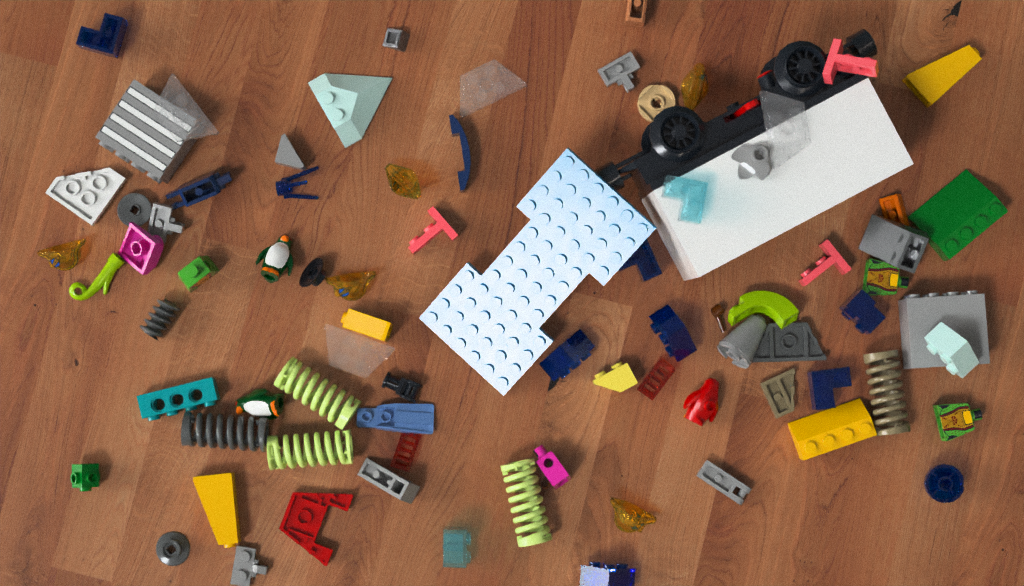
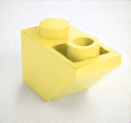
[592,362,638,392]

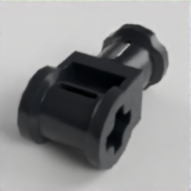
[381,371,423,403]

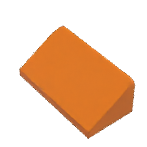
[879,194,910,226]

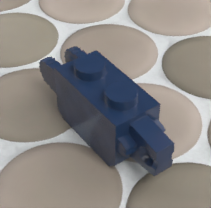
[166,171,233,210]

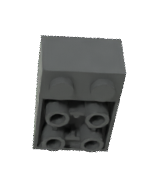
[858,214,929,274]

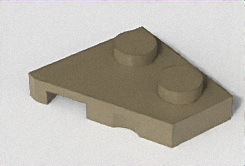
[760,368,795,419]

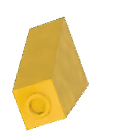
[902,45,982,108]
[193,472,241,548]

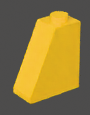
[341,309,394,342]

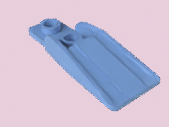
[357,403,434,434]

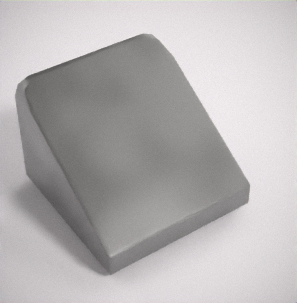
[382,28,410,52]

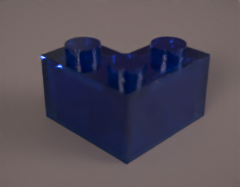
[76,13,128,59]
[617,239,662,283]
[839,289,886,334]
[649,304,697,362]
[539,329,595,381]
[807,367,852,410]
[579,561,636,586]

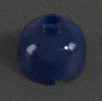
[923,464,964,503]

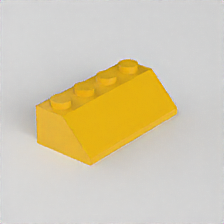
[787,398,877,460]

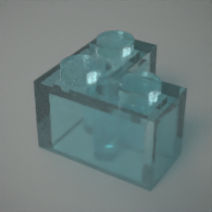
[661,175,708,225]
[443,527,472,568]

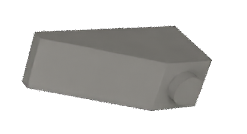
[357,458,420,504]

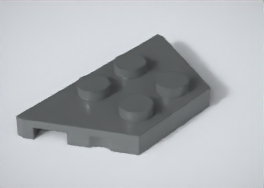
[752,322,827,363]

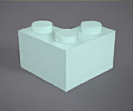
[924,322,979,379]

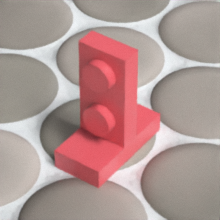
[822,39,879,85]
[408,206,459,255]
[799,239,851,287]

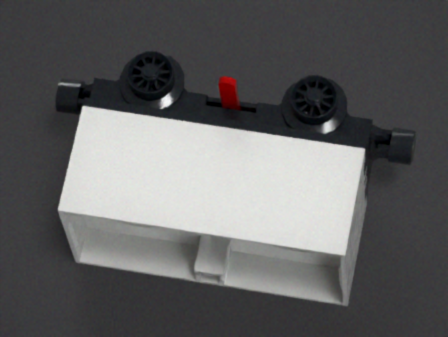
[595,29,914,281]

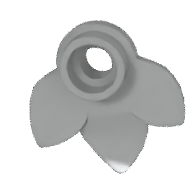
[731,144,770,180]

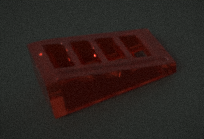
[637,357,675,400]
[390,433,421,472]

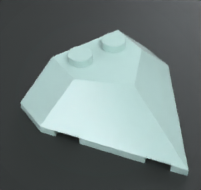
[308,73,393,148]

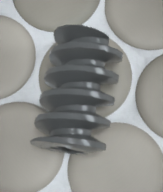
[139,298,180,341]

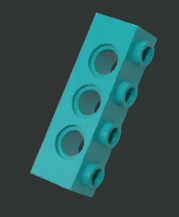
[137,377,221,421]

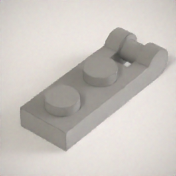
[696,460,752,505]

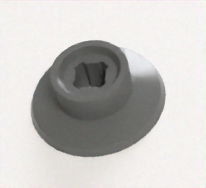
[117,193,152,226]
[156,531,190,566]

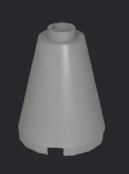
[717,315,767,369]

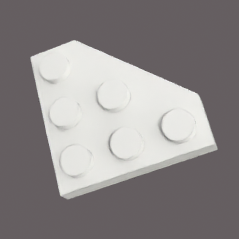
[45,168,127,226]

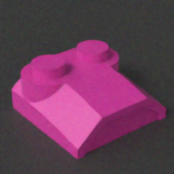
[118,222,164,275]

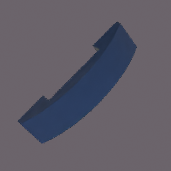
[449,115,471,193]

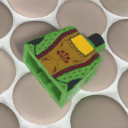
[178,256,220,293]
[862,259,909,296]
[933,403,983,441]

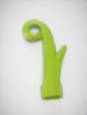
[69,252,125,301]

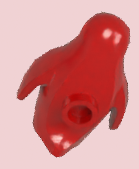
[683,378,720,426]

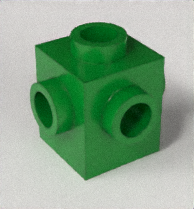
[70,463,100,491]

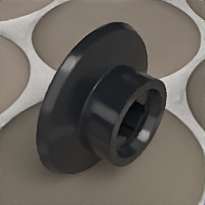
[299,258,326,287]

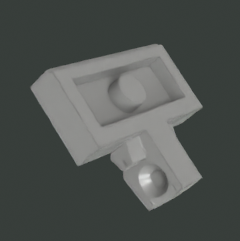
[598,51,640,93]
[147,202,185,244]
[230,545,268,586]

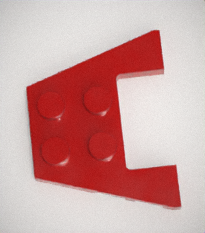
[279,492,354,566]

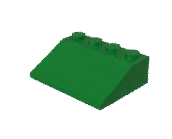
[907,170,1008,261]

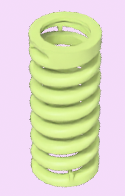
[274,356,362,430]
[267,429,354,470]
[500,458,553,547]

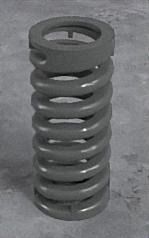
[181,411,269,452]

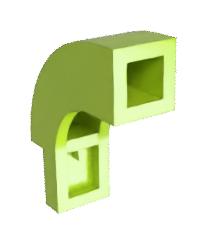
[727,291,799,330]

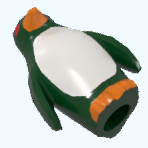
[256,235,294,283]
[235,388,285,420]

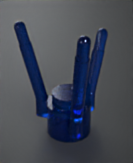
[275,166,319,200]

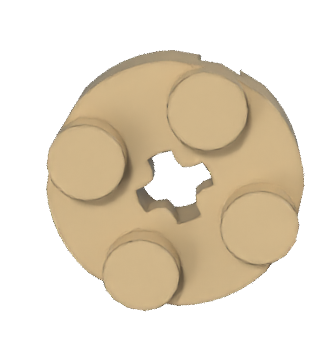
[637,85,675,122]

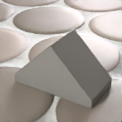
[275,134,306,171]

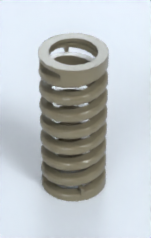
[863,349,911,436]

